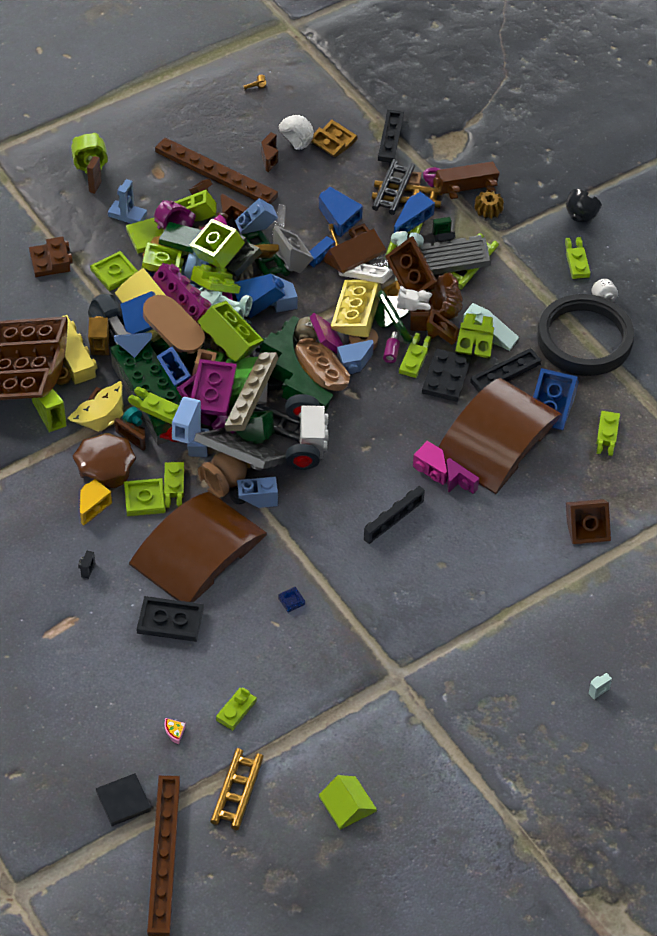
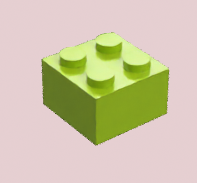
[190,219,245,269]

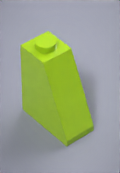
[31,389,67,433]

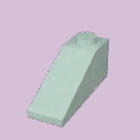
[463,303,519,351]

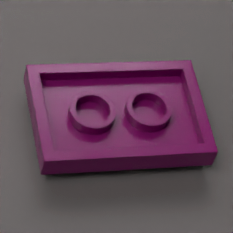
[191,359,237,416]

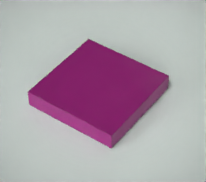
[310,313,343,354]

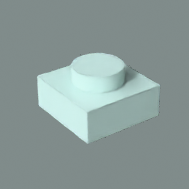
[589,673,612,699]

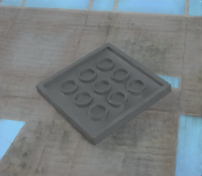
[194,428,286,470]

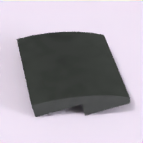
[225,235,262,277]

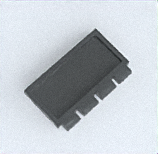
[419,235,491,275]

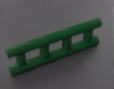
[238,230,290,276]

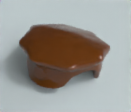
[73,433,136,488]

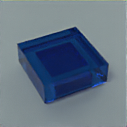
[278,586,305,613]

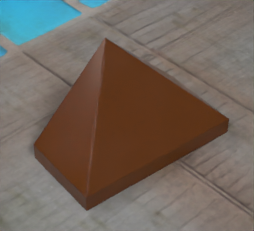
[114,418,146,451]

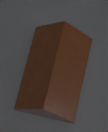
[323,228,387,274]
[385,236,437,292]

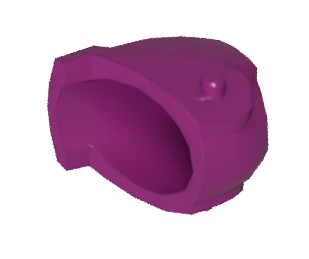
[154,200,196,230]

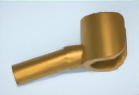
[243,75,266,90]

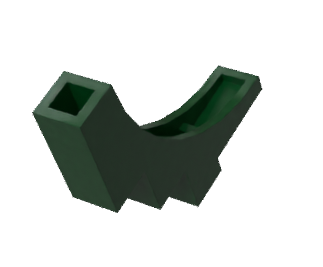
[259,316,333,413]

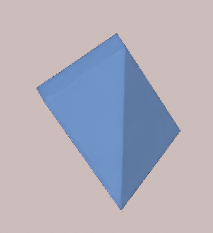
[114,333,152,358]

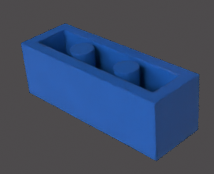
[309,236,335,267]

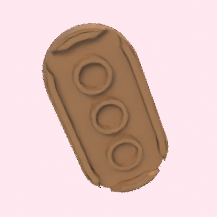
[143,295,205,354]
[295,338,350,391]

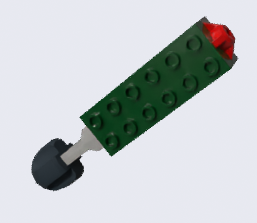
[88,294,182,445]

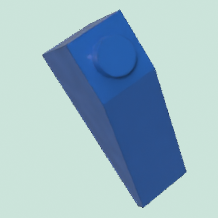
[394,191,435,233]

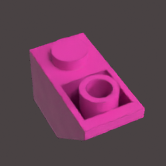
[413,441,447,485]

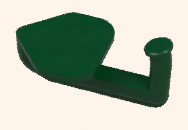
[374,290,413,344]

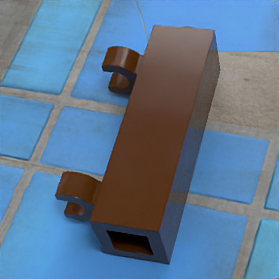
[433,161,500,199]

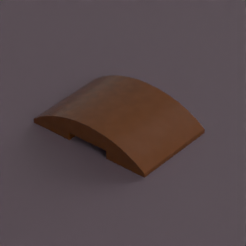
[0,316,68,400]
[438,378,562,494]
[129,492,267,603]

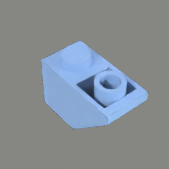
[172,397,201,444]

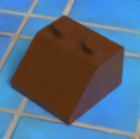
[566,499,611,544]

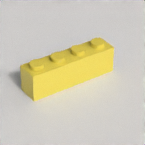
[62,315,97,385]

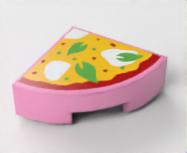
[164,718,186,744]

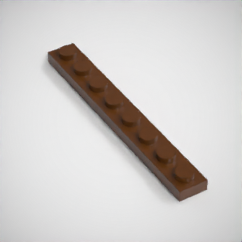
[155,138,278,204]
[147,775,180,936]

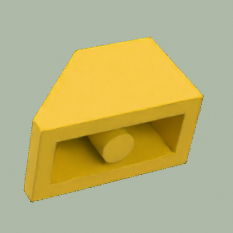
[80,479,112,526]

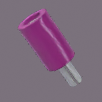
[383,331,400,363]

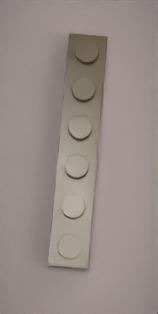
[224,352,279,431]

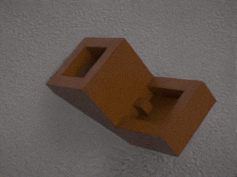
[261,132,278,172]

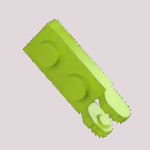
[565,237,591,279]
[399,333,431,378]
[128,387,179,424]
[596,411,620,456]
[164,462,184,508]

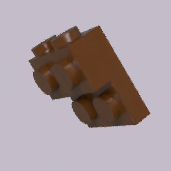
[29,236,73,277]

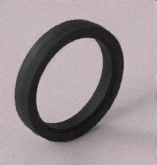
[537,294,634,376]

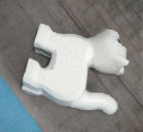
[397,286,432,311]

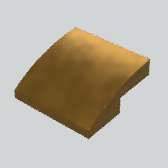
[311,119,358,157]

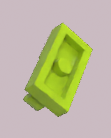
[216,687,257,731]

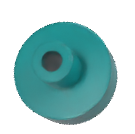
[123,406,142,426]

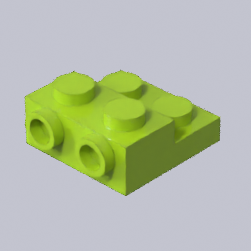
[141,242,184,273]
[190,264,241,294]

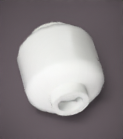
[592,279,618,302]

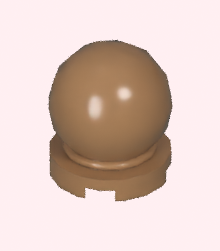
[198,452,247,498]

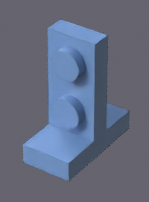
[108,179,147,224]

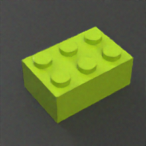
[197,300,263,362]

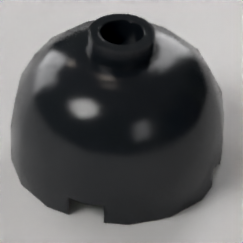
[566,189,602,222]

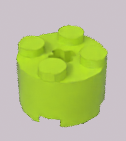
[71,133,108,174]

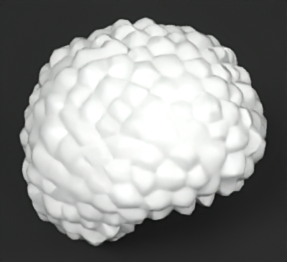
[279,115,314,150]

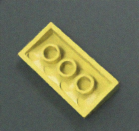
[115,268,166,342]
[331,280,382,337]

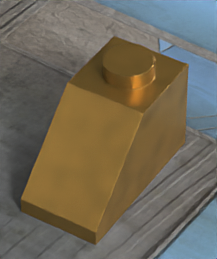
[88,316,110,355]

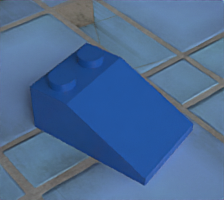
[533,368,579,430]

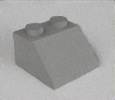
[273,225,314,273]

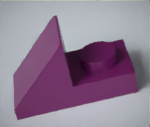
[446,458,479,494]

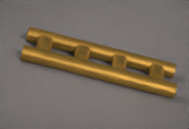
[372,180,443,208]
[210,748,264,830]

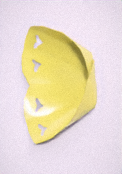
[67,381,123,432]

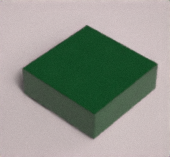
[432,217,452,235]

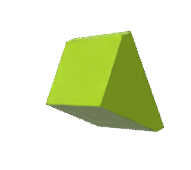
[319,775,377,830]

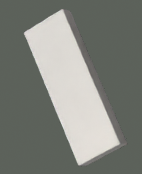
[338,264,393,284]

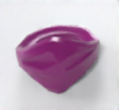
[423,167,440,187]

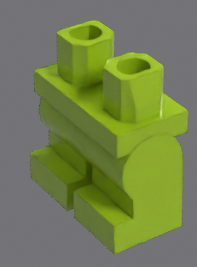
[455,313,494,359]

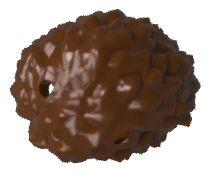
[428,272,463,319]

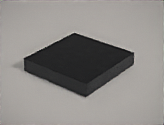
[96,773,152,826]

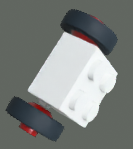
[286,394,328,470]

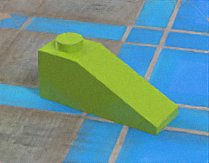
[175,190,217,221]

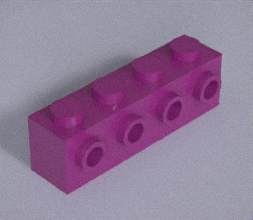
[152,263,212,326]

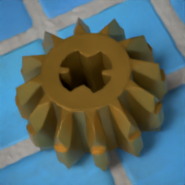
[474,190,504,219]

